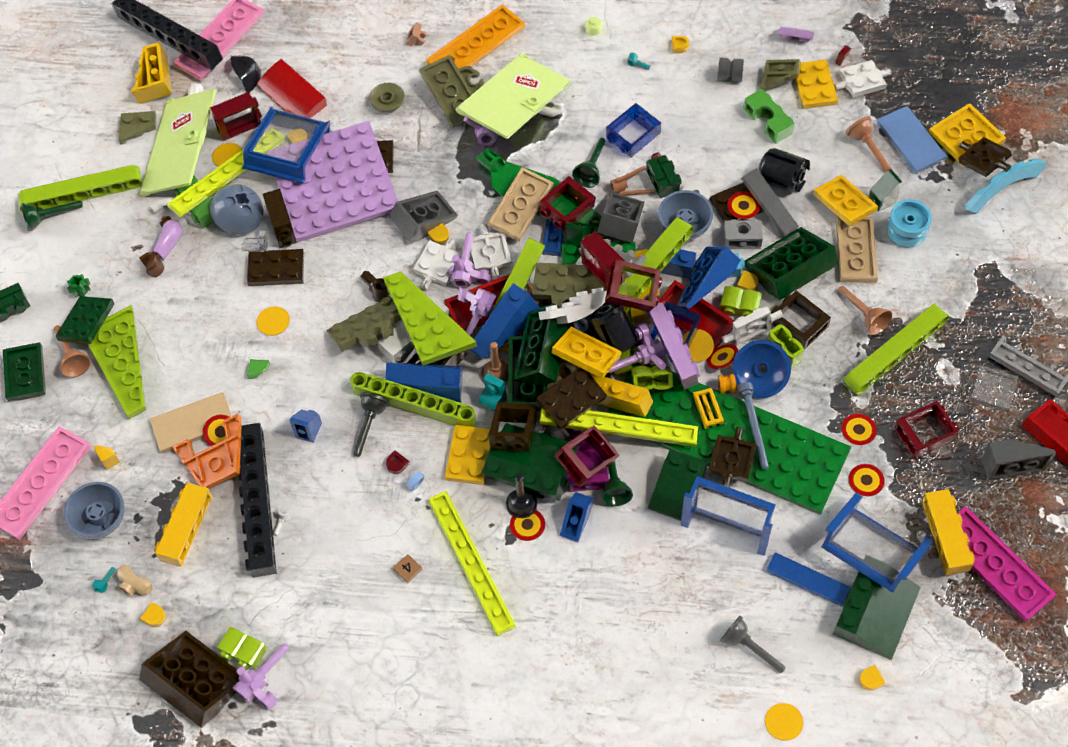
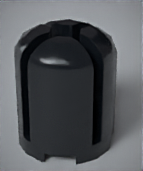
[758,148,810,193]
[587,302,637,353]

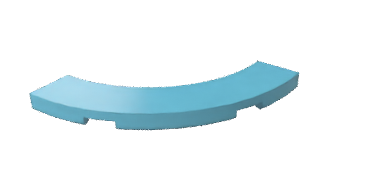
[965,159,1048,213]

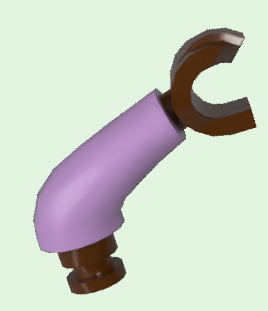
[139,216,182,277]

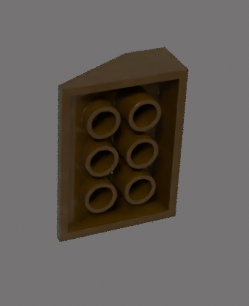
[139,631,239,728]

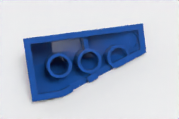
[676,246,741,309]
[469,283,540,359]
[385,362,463,403]

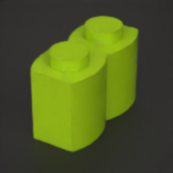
[720,286,762,317]
[767,324,804,369]
[631,365,673,390]
[217,627,268,670]

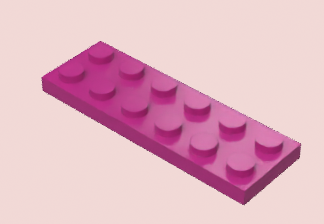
[957,506,1057,622]

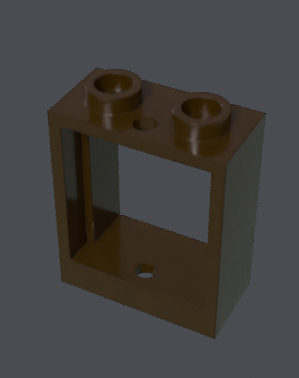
[263,189,297,248]
[771,290,831,350]
[488,402,537,452]

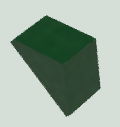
[566,221,594,247]

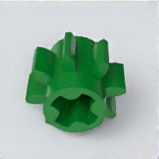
[67,274,91,297]

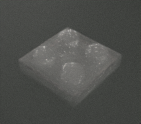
[970,365,1019,413]

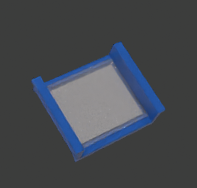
[243,107,332,184]
[681,476,776,556]
[821,493,934,593]

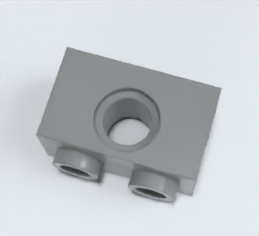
[723,219,763,249]

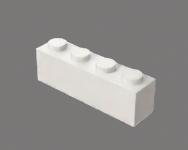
[378,295,450,363]

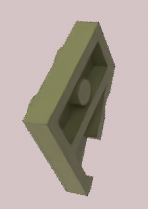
[760,59,801,91]

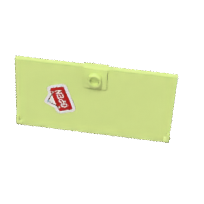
[456,53,571,139]
[139,89,216,196]

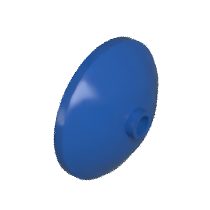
[732,340,791,398]

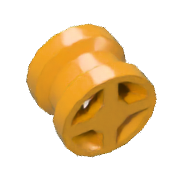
[717,374,736,394]

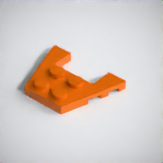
[172,414,242,489]

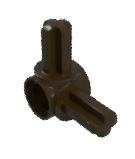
[360,271,390,302]

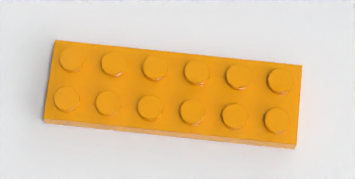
[426,4,525,69]

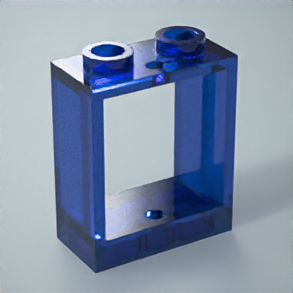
[606,103,661,158]
[651,301,702,354]

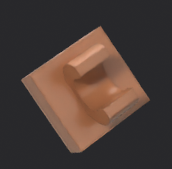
[406,22,427,47]

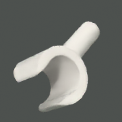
[273,506,291,536]

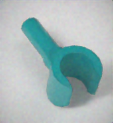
[627,52,651,70]
[93,567,116,593]

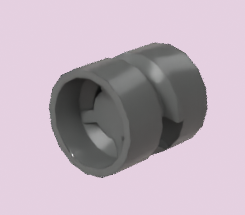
[717,57,744,82]

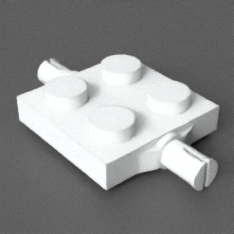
[834,60,892,98]
[470,224,512,280]
[413,237,462,291]
[722,307,783,345]

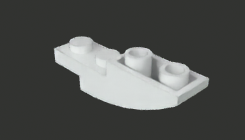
[539,287,606,324]

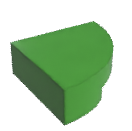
[247,359,270,379]

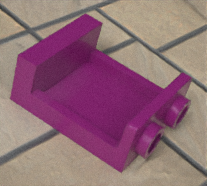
[568,438,609,492]

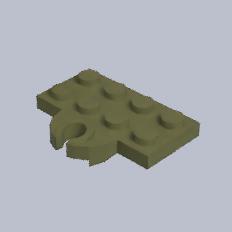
[419,55,484,128]
[532,262,607,307]
[327,296,401,351]

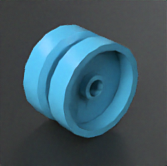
[887,199,932,247]

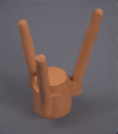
[610,166,656,195]

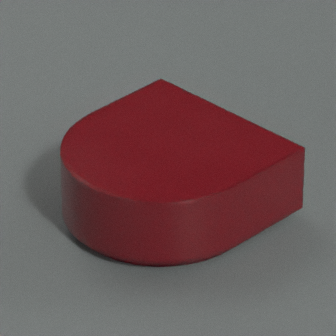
[835,45,852,66]
[386,450,410,474]

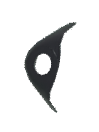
[230,56,261,92]

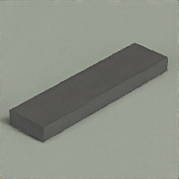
[741,168,799,237]

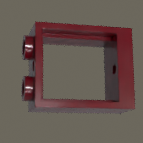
[210,92,262,141]
[538,176,596,233]
[581,231,625,288]
[605,259,662,312]
[894,401,959,460]
[554,425,620,487]

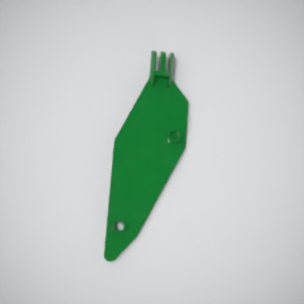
[476,147,602,235]

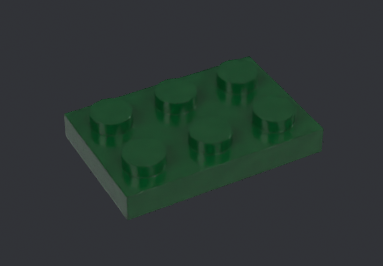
[56,296,115,344]
[3,342,46,402]

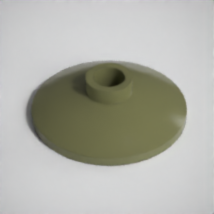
[370,82,405,112]

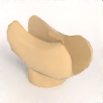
[117,565,153,597]

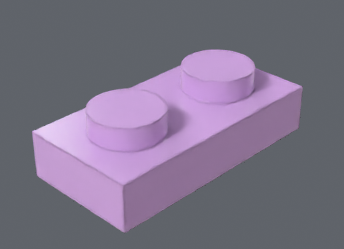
[779,26,814,42]

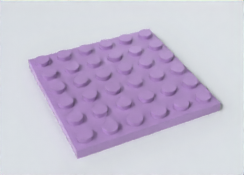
[268,121,398,243]

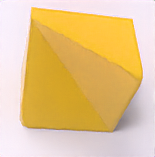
[94,445,120,470]

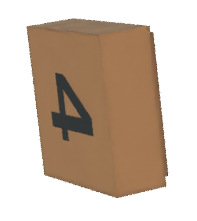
[393,554,422,583]

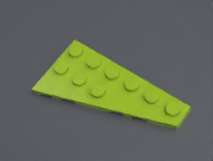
[383,271,477,366]
[88,305,146,419]

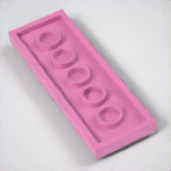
[173,0,264,81]
[0,426,92,541]

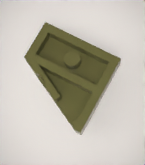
[119,111,157,145]

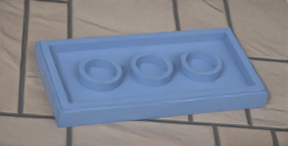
[876,106,947,174]

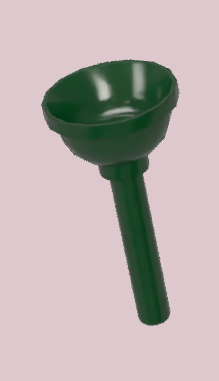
[572,138,606,188]
[21,201,83,231]
[601,461,633,506]

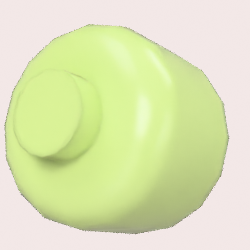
[585,17,602,36]

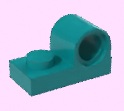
[478,373,507,412]

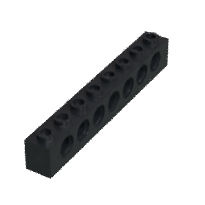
[111,0,223,70]
[238,423,277,578]

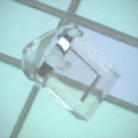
[241,229,269,252]

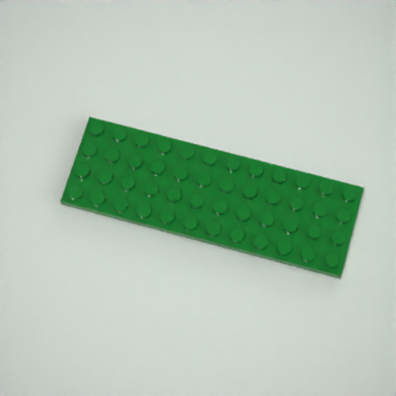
[607,362,852,515]

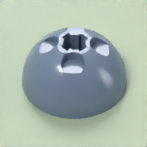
[210,184,263,235]
[658,190,713,240]
[64,482,125,539]

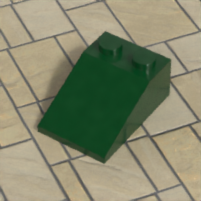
[648,449,708,521]

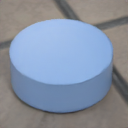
[407,471,425,491]

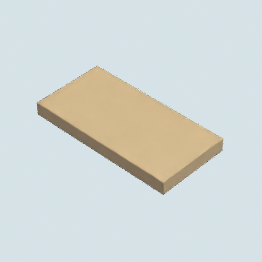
[487,167,554,242]
[835,216,878,283]
[150,392,232,453]

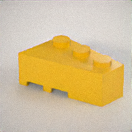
[131,42,172,104]

